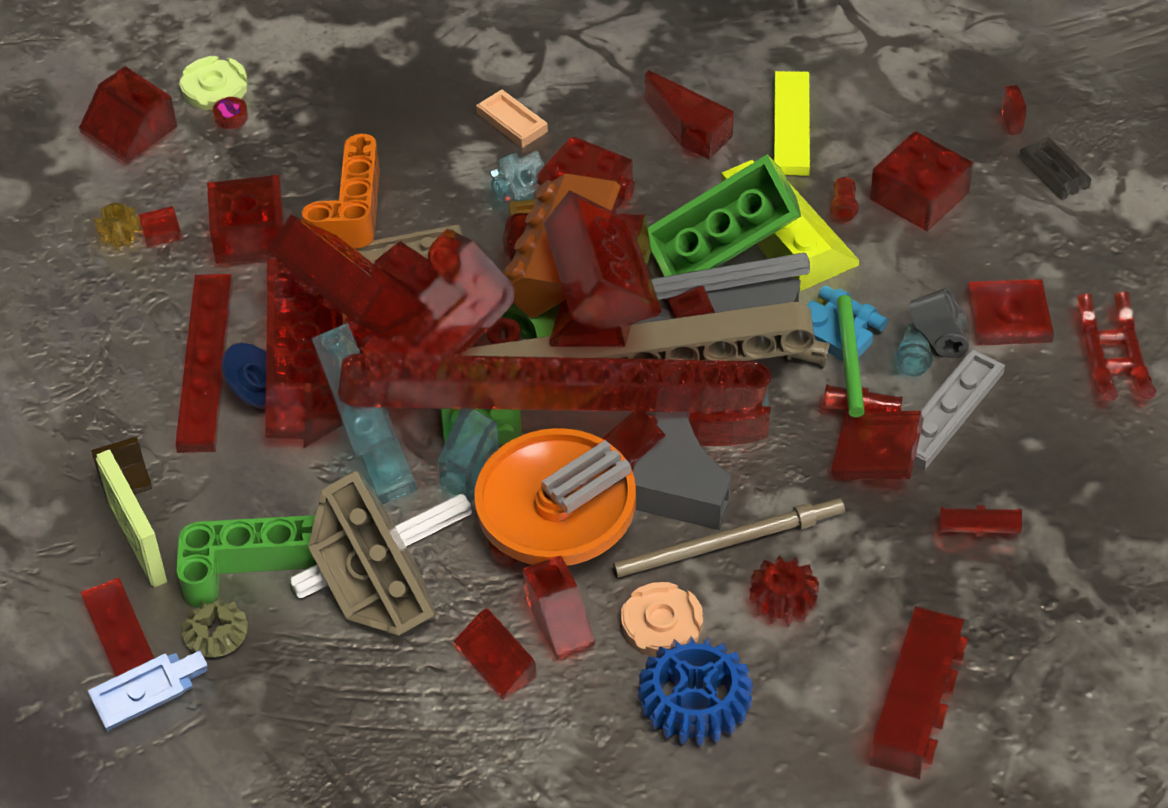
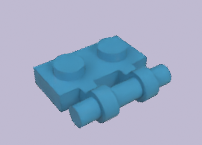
[807,285,888,361]

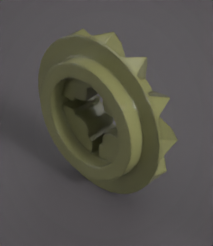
[181,598,248,658]

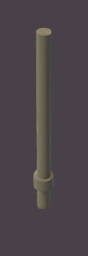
[613,498,845,578]

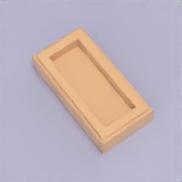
[476,89,548,148]

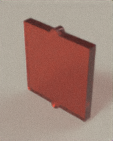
[602,406,666,466]

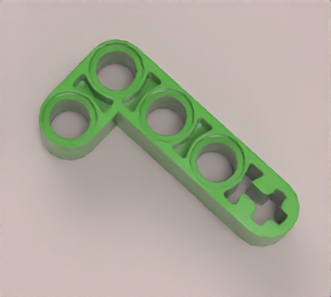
[177,515,317,608]

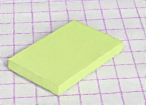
[96,449,167,588]

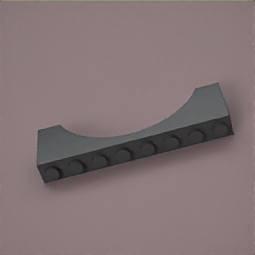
[631,263,801,530]

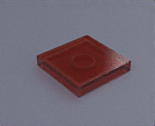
[967,279,1054,346]
[831,411,924,480]

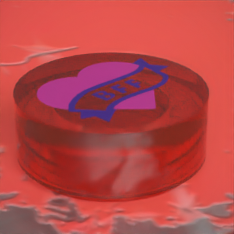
[213,97,248,129]

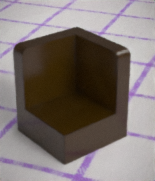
[91,437,152,503]

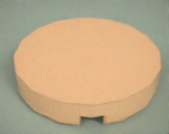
[621,582,703,657]

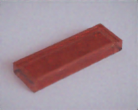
[80,578,155,677]

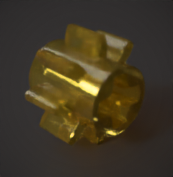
[94,203,142,247]

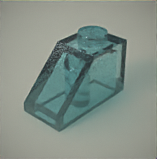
[438,405,498,502]

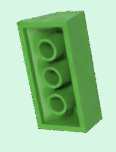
[642,154,801,276]

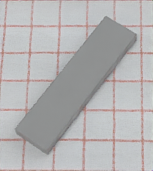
[892,349,1005,470]

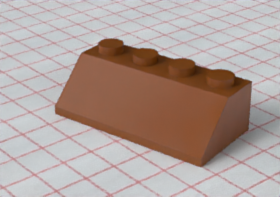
[500,173,621,319]

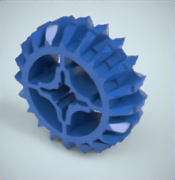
[638,636,753,747]

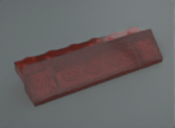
[265,250,345,449]

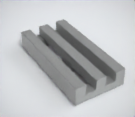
[542,440,631,514]

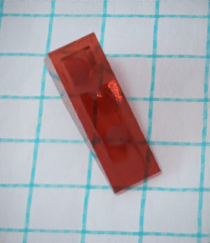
[645,70,734,160]

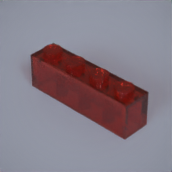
[869,606,969,779]

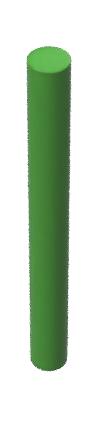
[836,295,864,417]

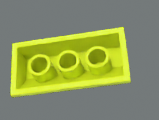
[721,160,860,292]

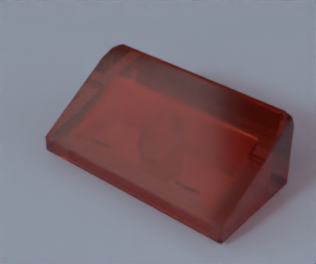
[454,608,536,699]

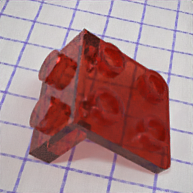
[537,137,635,223]

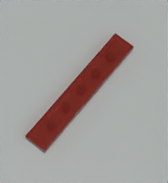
[175,274,233,453]

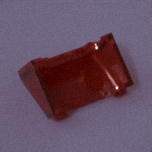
[339,228,515,396]

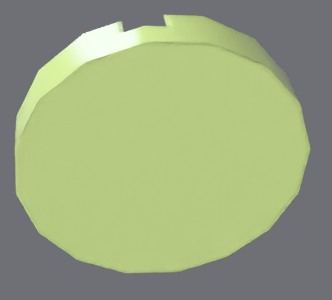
[179,56,248,110]

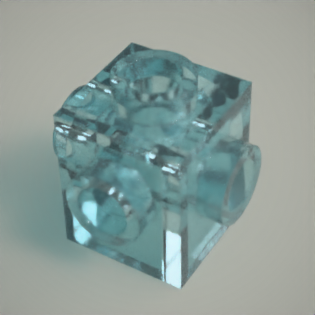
[489,151,552,204]

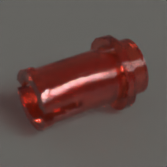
[830,177,859,222]

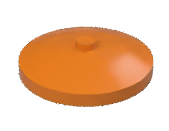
[474,428,636,567]

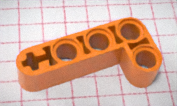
[302,134,380,250]

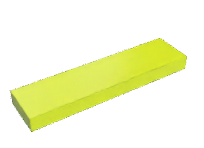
[774,71,810,176]

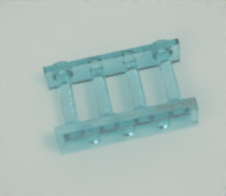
[312,323,418,504]

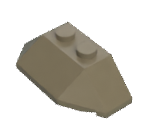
[308,470,436,636]

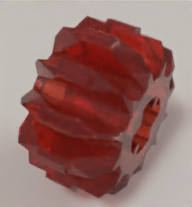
[749,554,819,626]

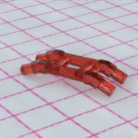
[1077,292,1157,402]

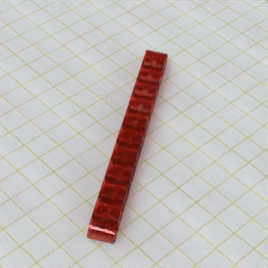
[338,353,771,413]

